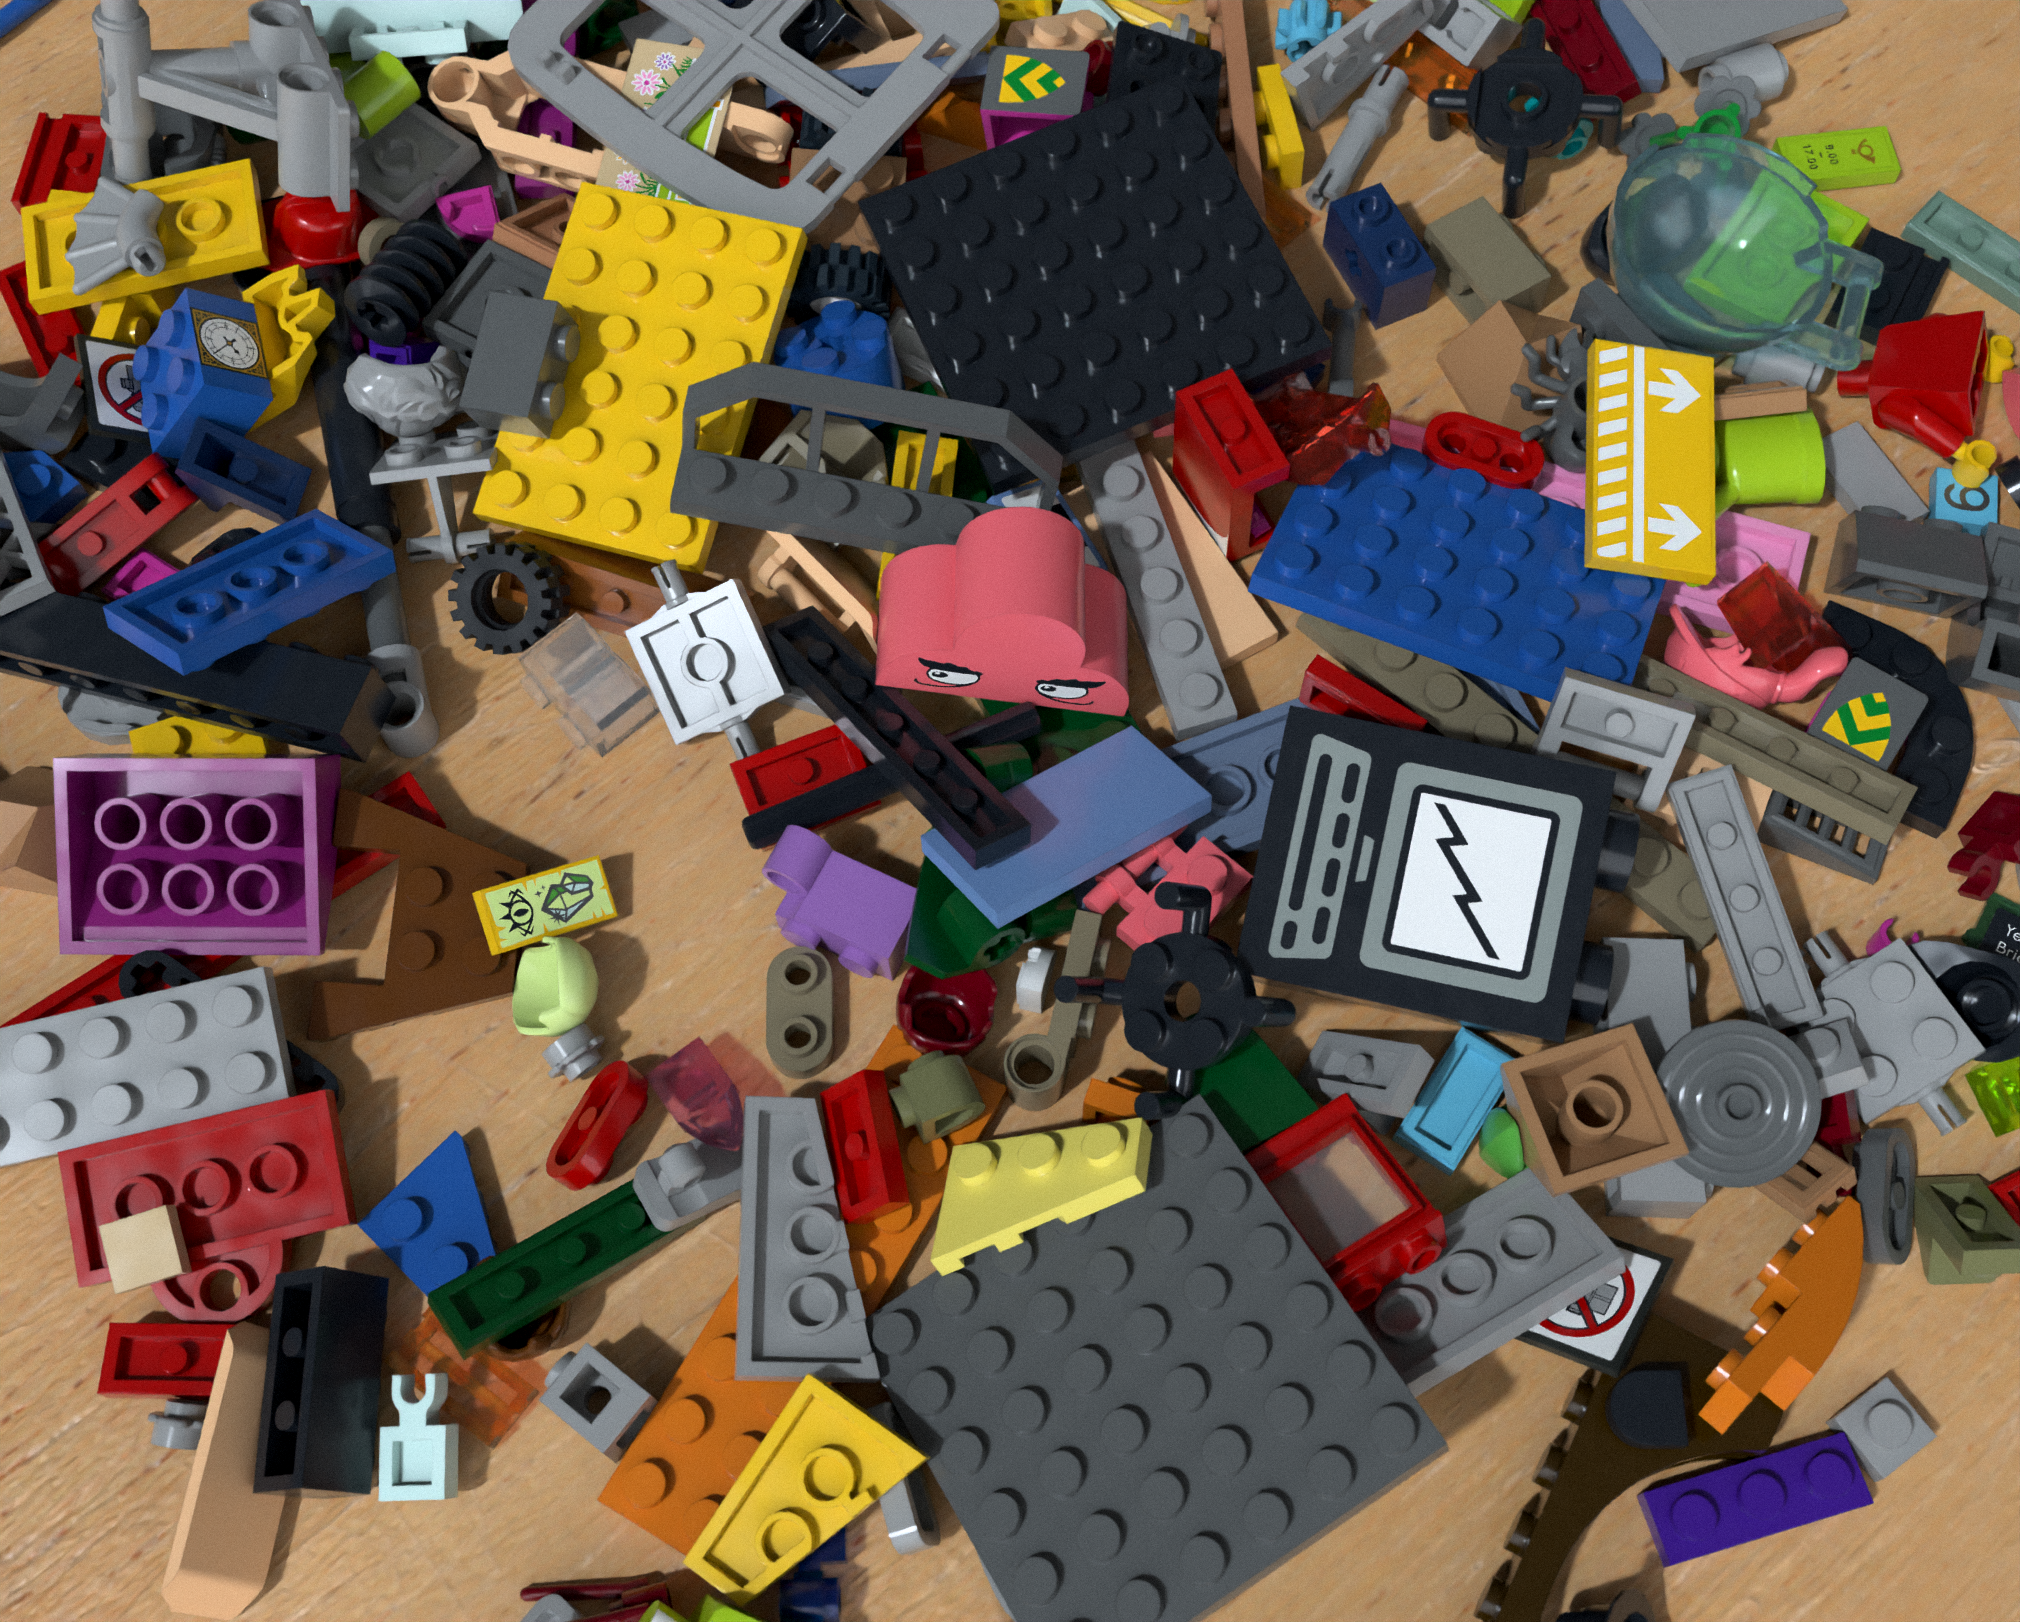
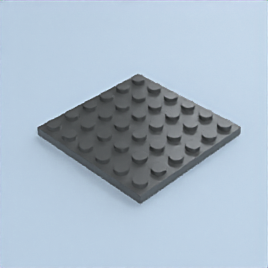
[865,1094,1449,1622]

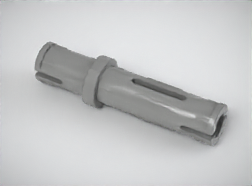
[1306,65,1409,213]

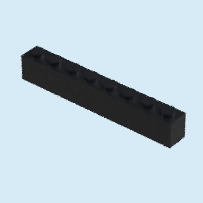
[0,578,397,763]

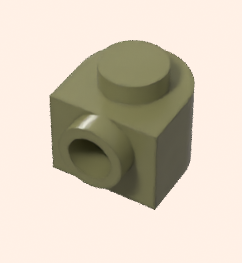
[888,1050,985,1145]

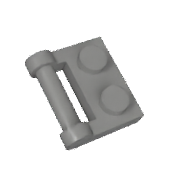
[1530,667,1696,813]

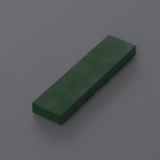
[427,1179,707,1360]

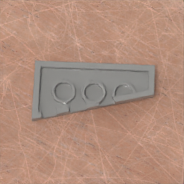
[734,1096,880,1383]

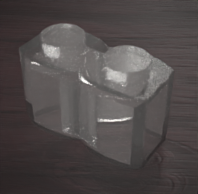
[517,612,660,757]

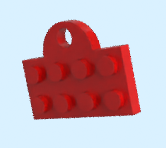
[57,1089,358,1324]

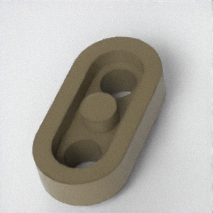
[766,946,835,1079]

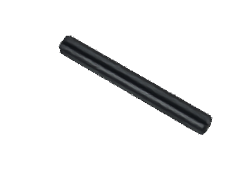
[742,702,1042,850]

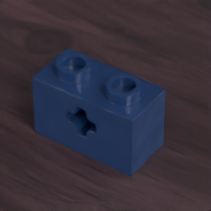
[1322,182,1437,330]

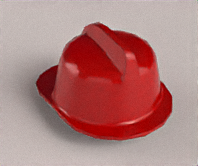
[259,189,379,272]

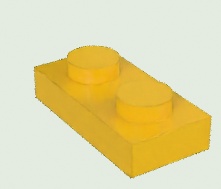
[1252,63,1305,191]

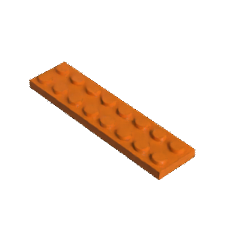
[597,1024,1008,1556]

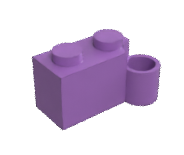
[762,825,916,981]

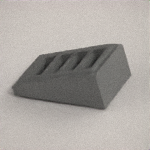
[1757,789,1889,885]

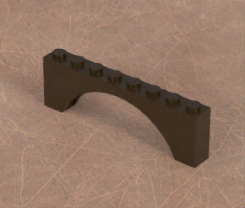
[1474,1312,1784,1622]

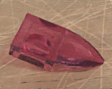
[645,1036,743,1151]

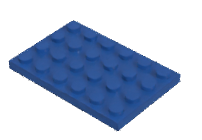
[1248,422,1666,702]

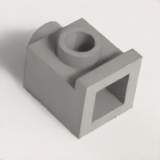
[539,1342,657,1463]

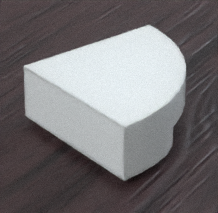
[1016,945,1057,1014]

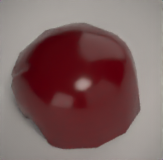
[896,965,998,1057]

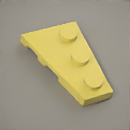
[930,1117,1153,1276]

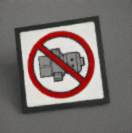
[74,333,150,444]
[1514,1236,1675,1378]

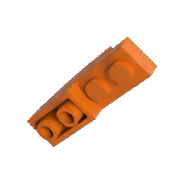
[1698,1195,1864,1435]

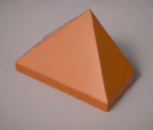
[916,86,988,151]

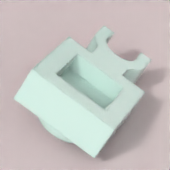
[379,1373,459,1501]

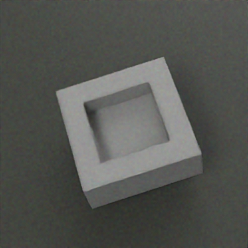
[1825,1377,1937,1482]

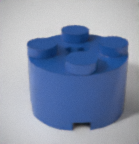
[774,300,906,430]

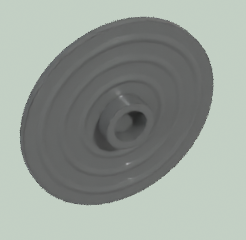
[1655,1019,1821,1188]

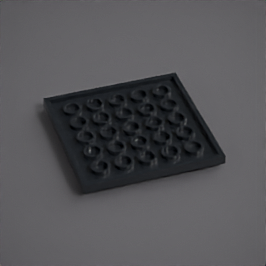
[858,74,1332,496]

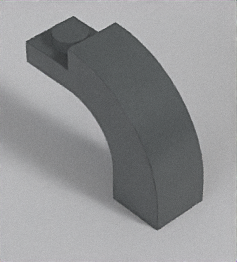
[0,353,86,455]
[1946,522,2020,703]

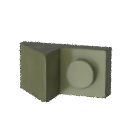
[1913,1175,2020,1285]

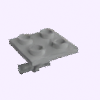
[369,420,499,564]

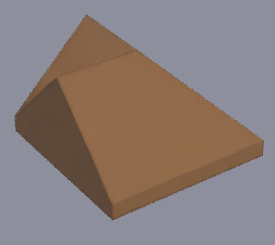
[1436,300,1583,432]
[0,766,58,897]
[1500,1023,1689,1198]

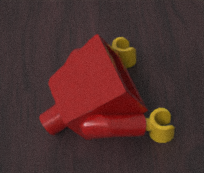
[1837,311,2015,488]

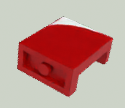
[1172,368,1290,562]

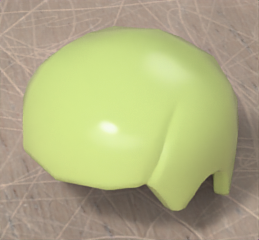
[512,936,599,1037]

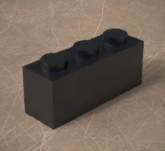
[253,1266,389,1499]

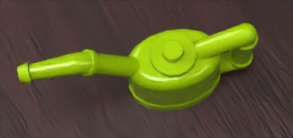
[1685,382,1825,588]

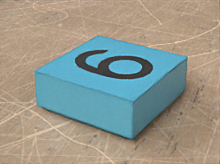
[1928,467,1998,536]

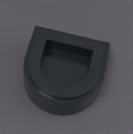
[1605,1370,1689,1449]

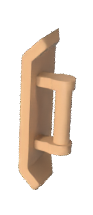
[757,530,879,656]
[161,1321,285,1620]

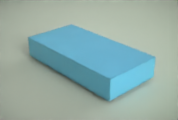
[1392,1027,1515,1176]

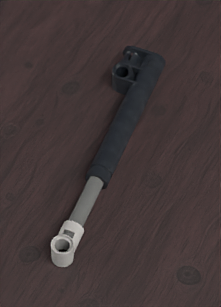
[232,195,439,758]

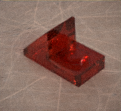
[1717,561,1853,674]

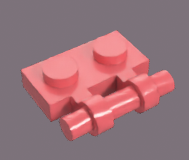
[1082,825,1253,951]

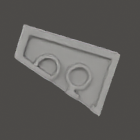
[1280,0,1435,132]

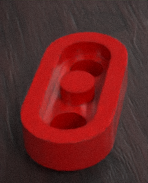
[1421,412,1544,490]
[546,1060,648,1191]

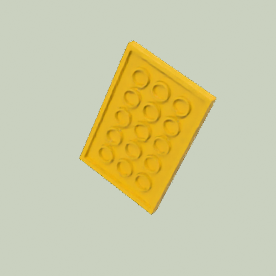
[473,182,808,575]

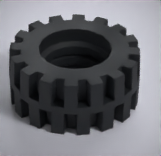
[448,541,571,655]

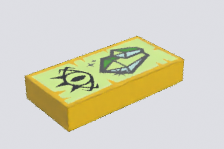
[472,855,618,956]

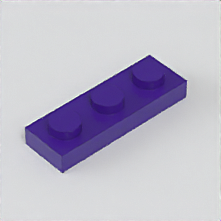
[1637,1432,1874,1568]

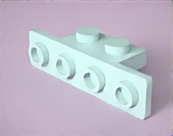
[300,0,524,64]

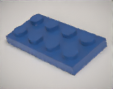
[103,509,396,676]

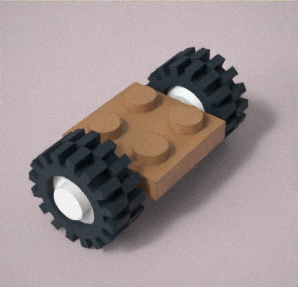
[786,85,907,325]

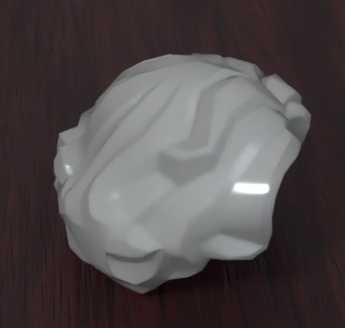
[343,346,468,437]

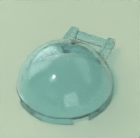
[1606,133,1884,371]

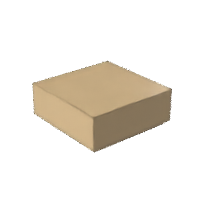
[99,1205,192,1294]

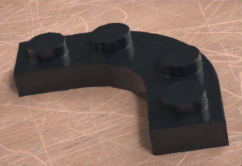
[1800,600,1973,839]

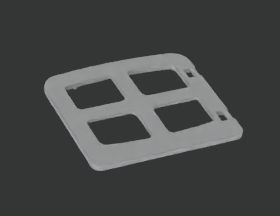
[507,0,1000,235]

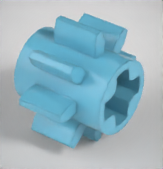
[1275,0,1342,63]

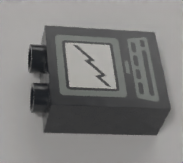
[1236,705,1640,1045]

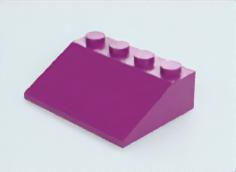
[53,753,341,956]

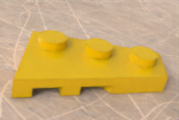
[682,1373,930,1606]

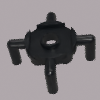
[1427,18,1623,219]
[1054,881,1296,1120]

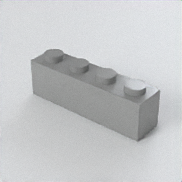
[1593,937,1714,1219]

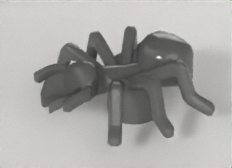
[1510,328,1593,473]

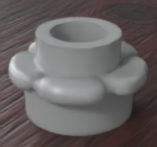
[542,1023,605,1083]
[147,1398,208,1450]

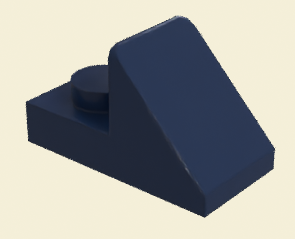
[175,416,312,525]

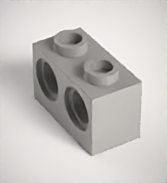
[1418,0,1523,72]

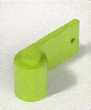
[329,50,421,140]

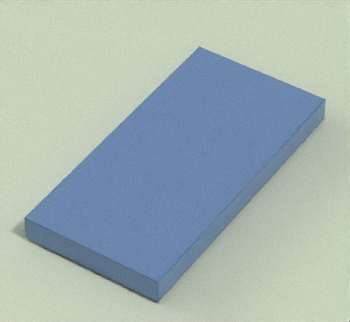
[921,726,1212,929]

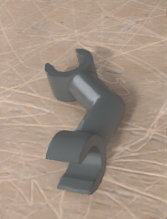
[1322,298,1362,412]

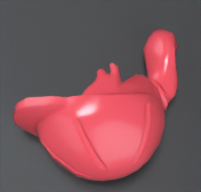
[1664,603,1848,710]

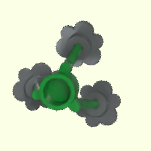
[1617,75,1761,219]

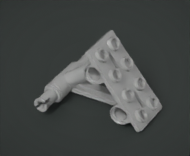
[92,0,359,212]

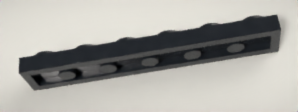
[762,605,1031,870]

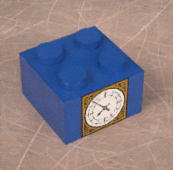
[133,288,273,460]

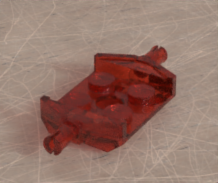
[1250,371,1391,485]

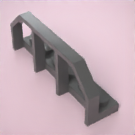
[670,362,1063,555]

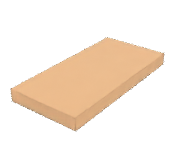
[1062,451,1278,671]

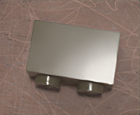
[1422,196,1552,325]

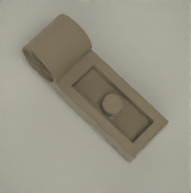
[1004,909,1112,1111]

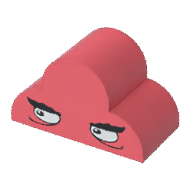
[875,507,1129,717]

